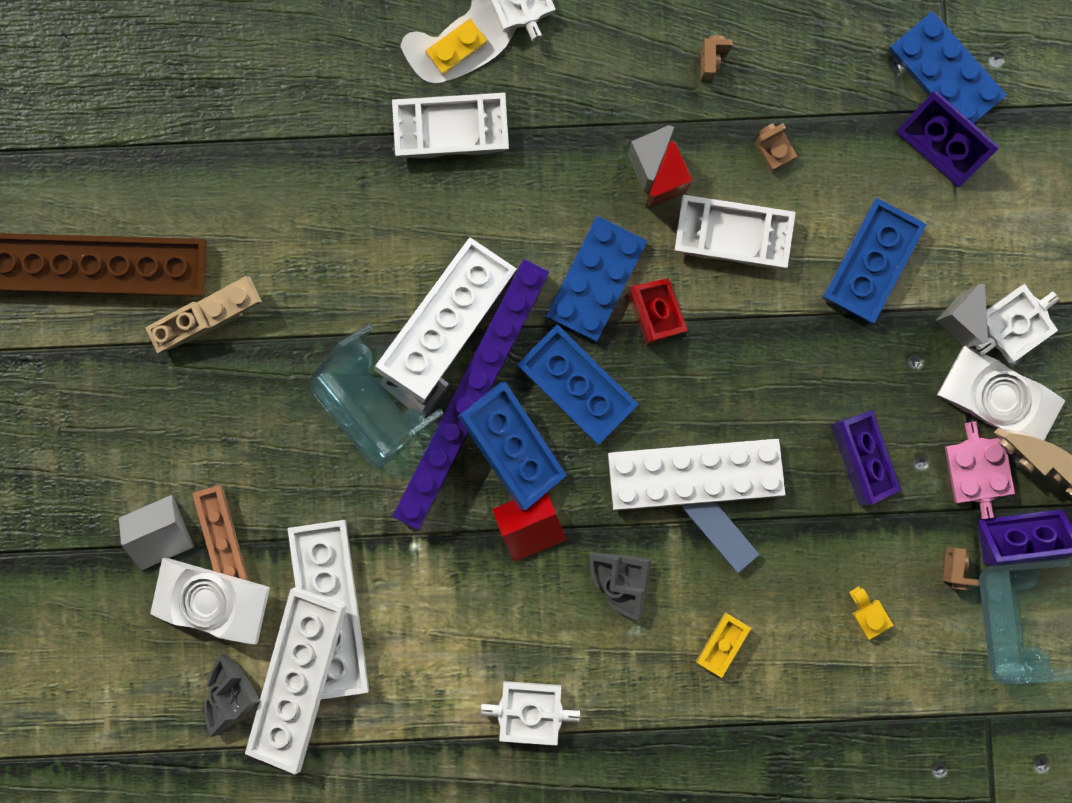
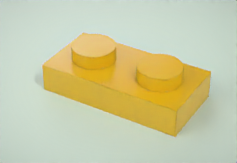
[425,18,487,76]
[696,612,751,678]

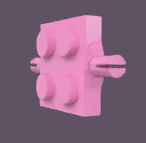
[945,421,1015,519]

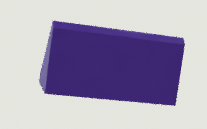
[896,90,999,187]
[830,410,901,505]
[978,509,1072,566]

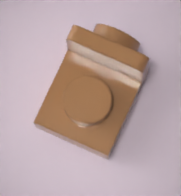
[700,35,733,81]
[755,123,797,172]
[943,547,980,590]

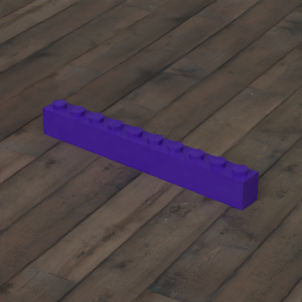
[392,259,549,530]

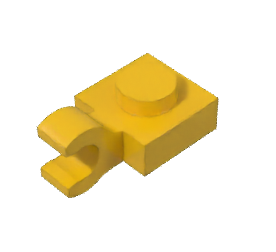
[849,586,894,640]

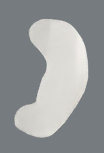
[401,0,517,83]

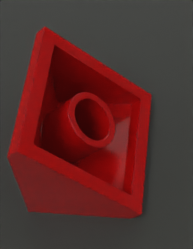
[645,141,692,208]
[627,278,688,346]
[492,492,567,562]

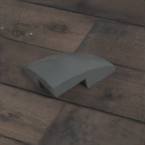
[590,553,651,620]
[204,654,261,737]

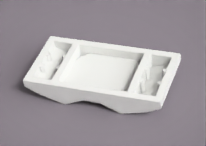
[392,93,509,158]
[674,195,796,269]
[937,346,1065,440]
[150,558,270,644]

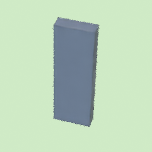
[681,502,760,573]

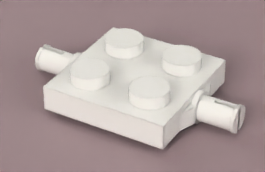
[489,0,556,41]
[976,284,1059,364]
[481,681,580,745]

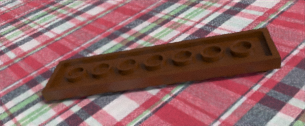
[0,233,207,297]

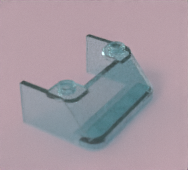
[309,323,444,467]
[979,557,1072,684]

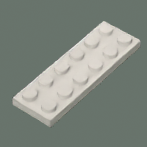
[374,237,517,403]
[608,439,785,511]
[288,520,369,699]
[245,587,347,774]

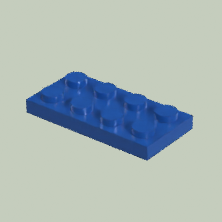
[888,11,1007,124]
[822,198,927,325]
[546,216,647,343]
[517,324,639,445]
[458,382,567,510]

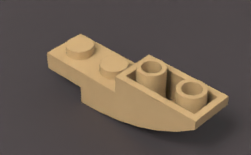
[145,276,262,353]
[994,428,1072,498]

